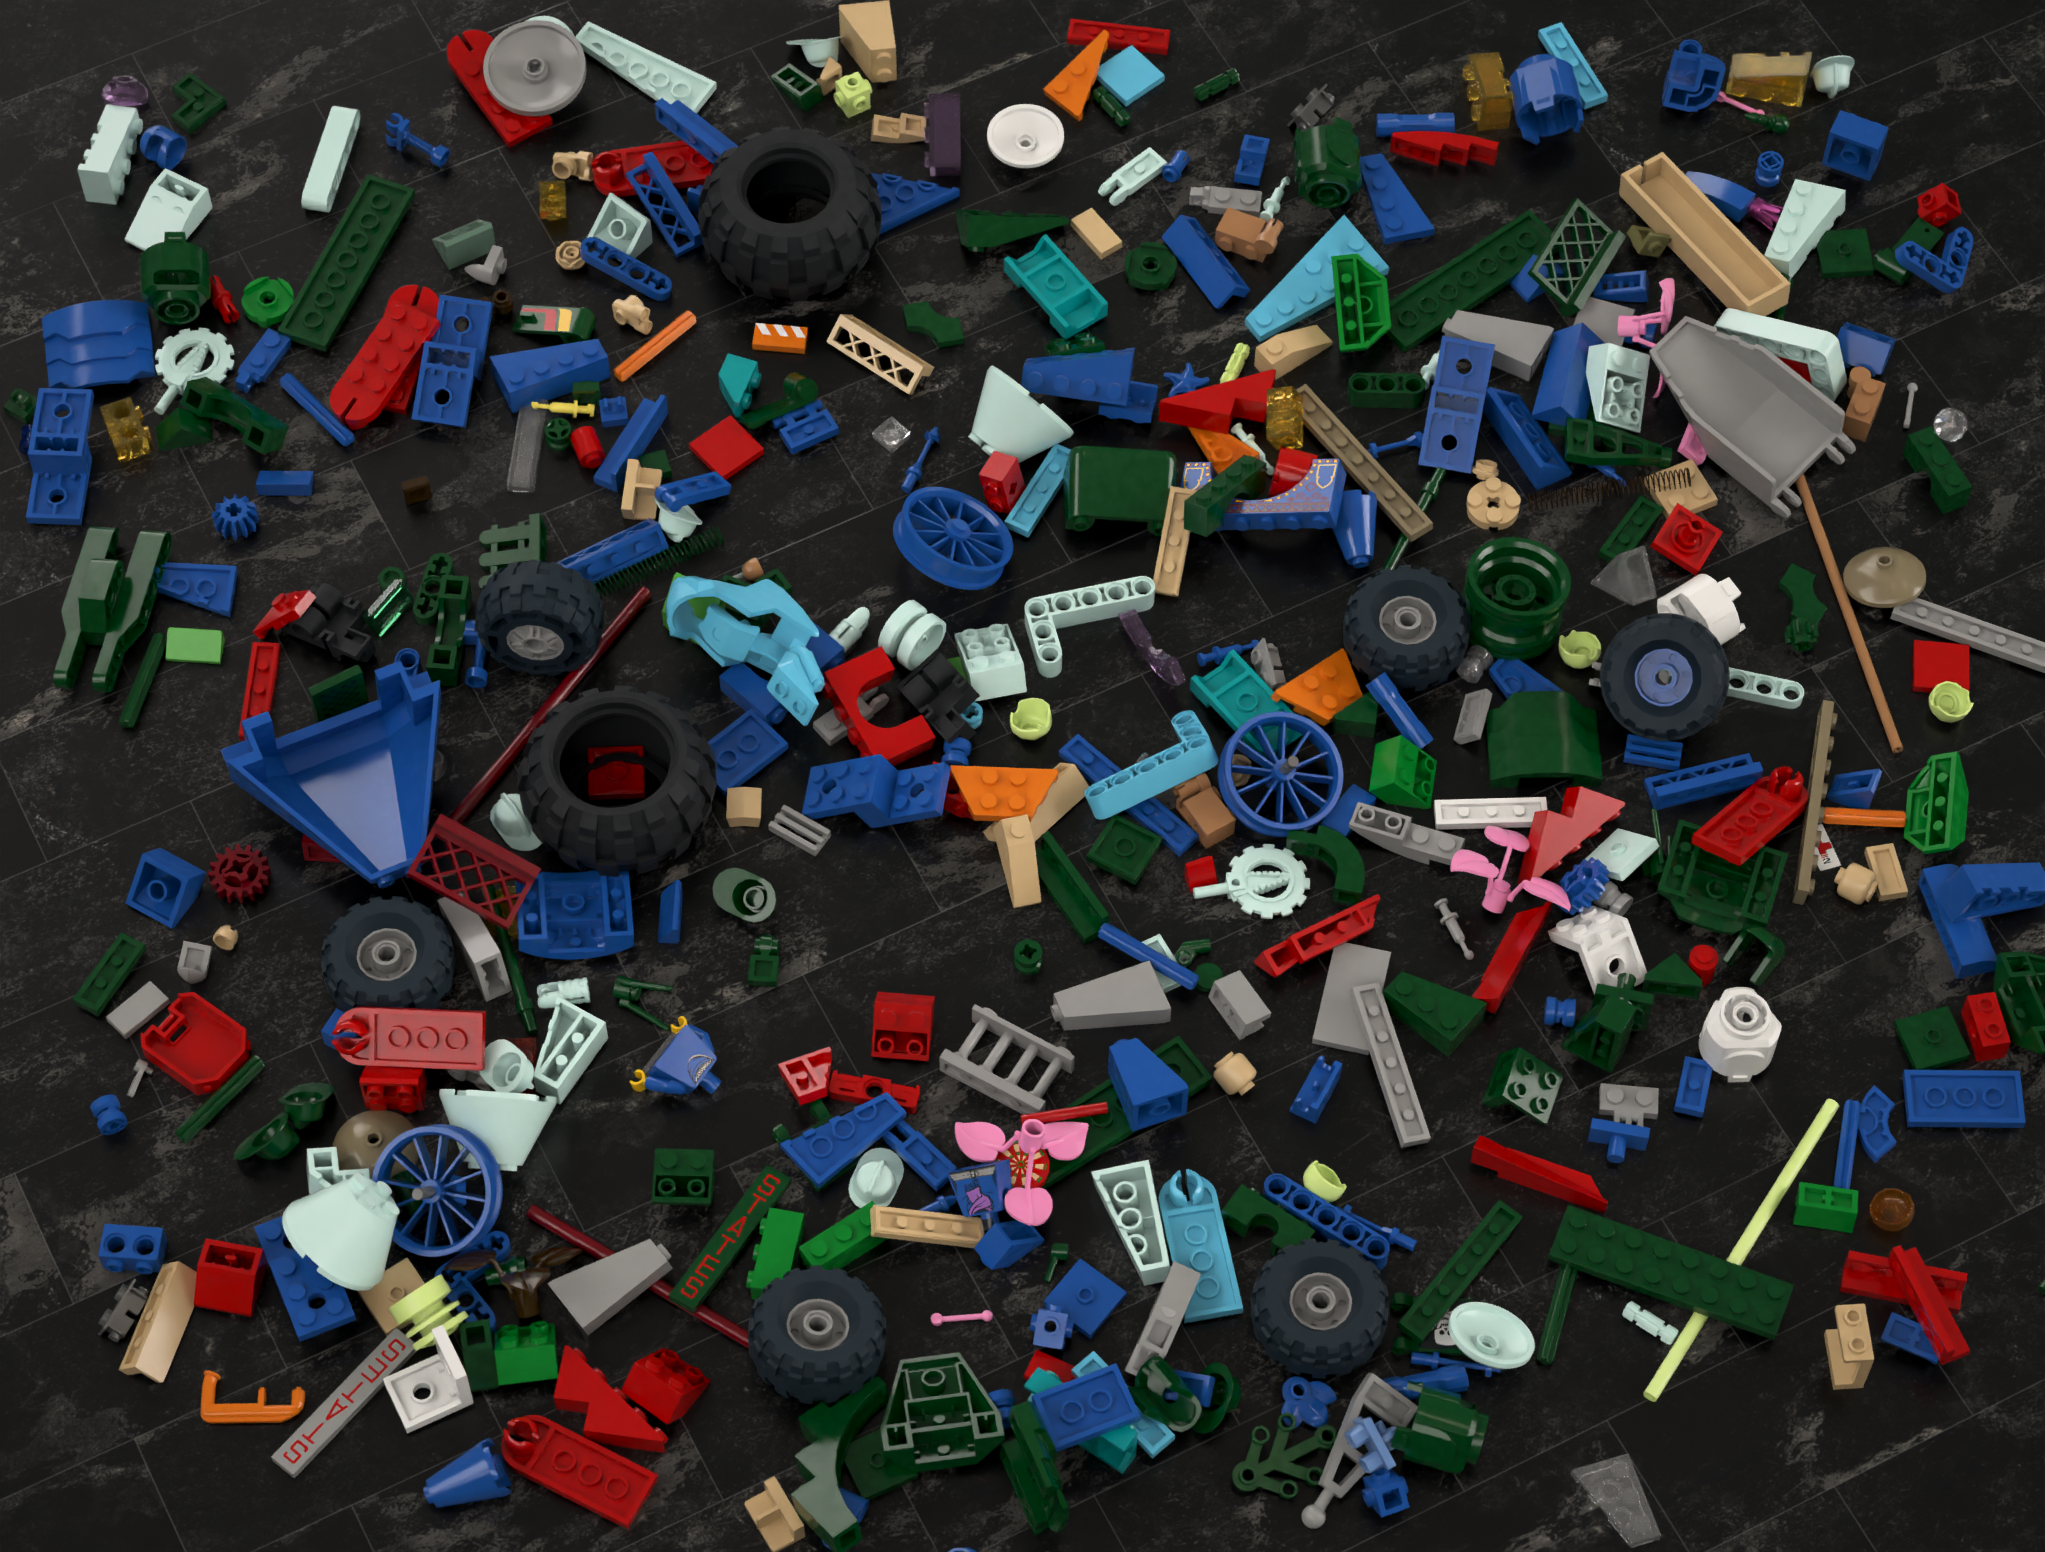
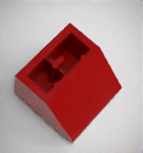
[871,992,935,1061]
[359,1065,427,1113]
[194,1238,268,1317]
[621,1348,711,1425]

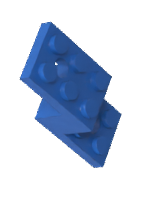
[412,295,494,428]
[1418,336,1495,474]
[26,388,94,525]
[802,754,951,828]
[254,1216,356,1342]

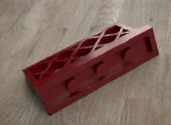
[406,813,541,930]

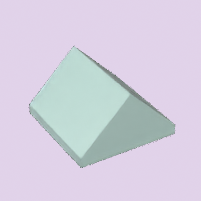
[587,193,653,262]

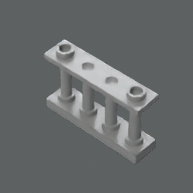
[939,1005,1075,1115]

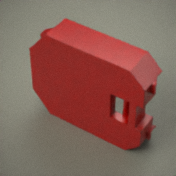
[141,992,251,1096]

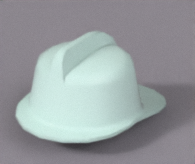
[786,36,843,67]
[1810,55,1854,99]
[654,497,703,543]
[490,793,542,851]
[479,1039,535,1093]
[848,1148,904,1208]

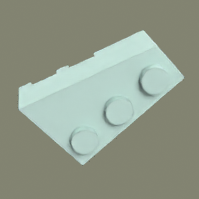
[533,996,608,1104]

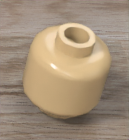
[1834,863,1879,905]
[1213,1051,1257,1096]

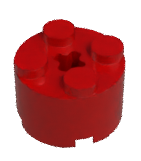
[1268,446,1318,498]

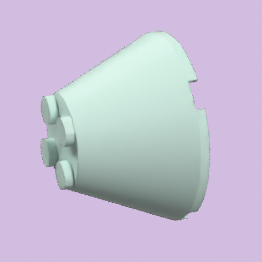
[968,366,1074,463]
[439,1089,557,1171]
[282,1173,400,1291]

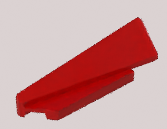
[1254,894,1380,978]
[1471,901,1553,1014]
[1470,1135,1608,1213]

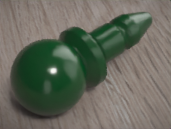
[1744,112,1790,134]

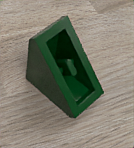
[156,407,213,451]
[1332,691,1378,738]
[1641,953,1702,999]

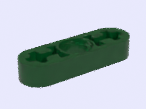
[413,553,454,625]

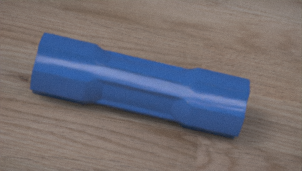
[1376,113,1455,137]
[1366,672,1434,749]
[1382,1363,1469,1400]

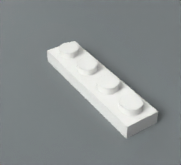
[1434,797,1547,830]

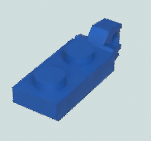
[235,328,292,393]

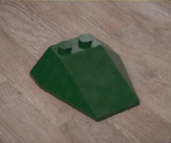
[1993,951,2045,1054]
[880,1352,1005,1472]

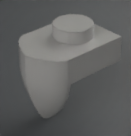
[464,245,507,285]
[177,941,213,984]

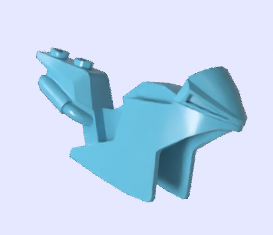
[666,576,825,726]

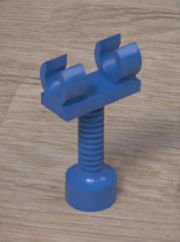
[386,113,450,168]
[463,619,488,688]

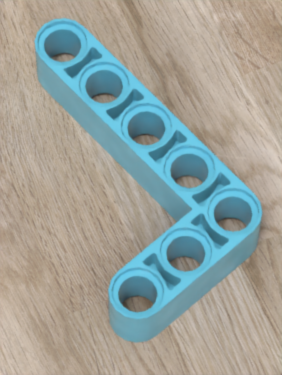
[1084,710,1219,820]

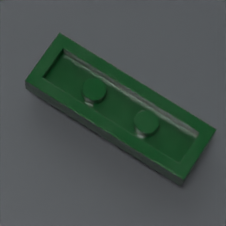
[1598,495,1664,569]
[73,933,146,1016]

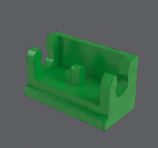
[1793,1182,1858,1233]

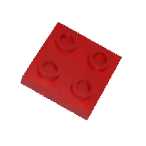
[1650,503,1723,576]

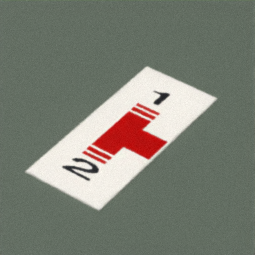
[1801,824,1841,871]

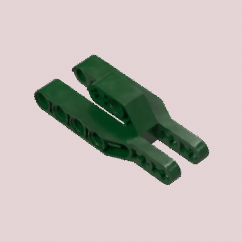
[53,526,172,693]

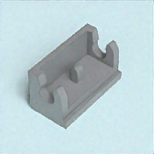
[1208,970,1271,1040]

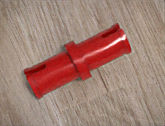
[210,276,240,324]

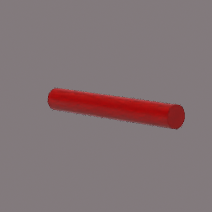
[1020,1102,1108,1125]

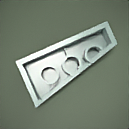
[77,104,143,205]
[1764,179,1846,278]
[1091,1160,1171,1286]

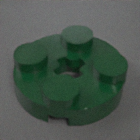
[1124,242,1177,291]

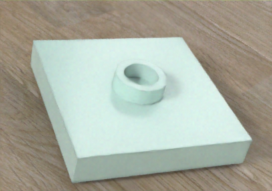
[1585,828,1659,881]

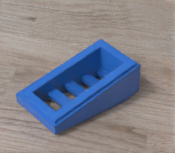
[1593,270,1649,302]

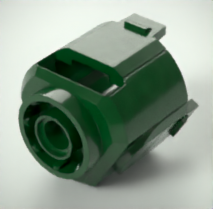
[1292,117,1362,208]
[140,232,211,325]
[1391,1380,1489,1474]

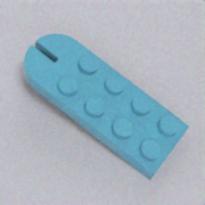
[1158,1169,1243,1323]

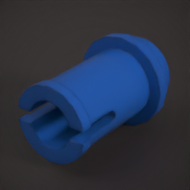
[1162,150,1190,182]

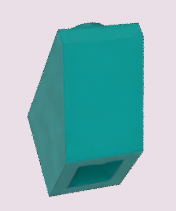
[719,353,761,417]

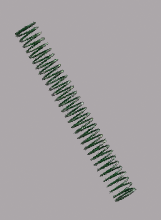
[593,526,724,600]

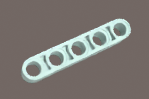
[301,106,360,213]

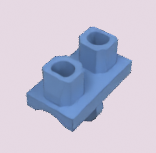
[1344,1416,1396,1473]

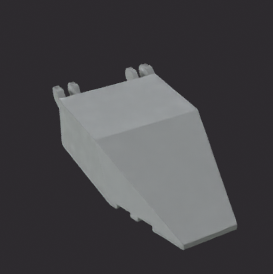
[1649,316,1856,518]

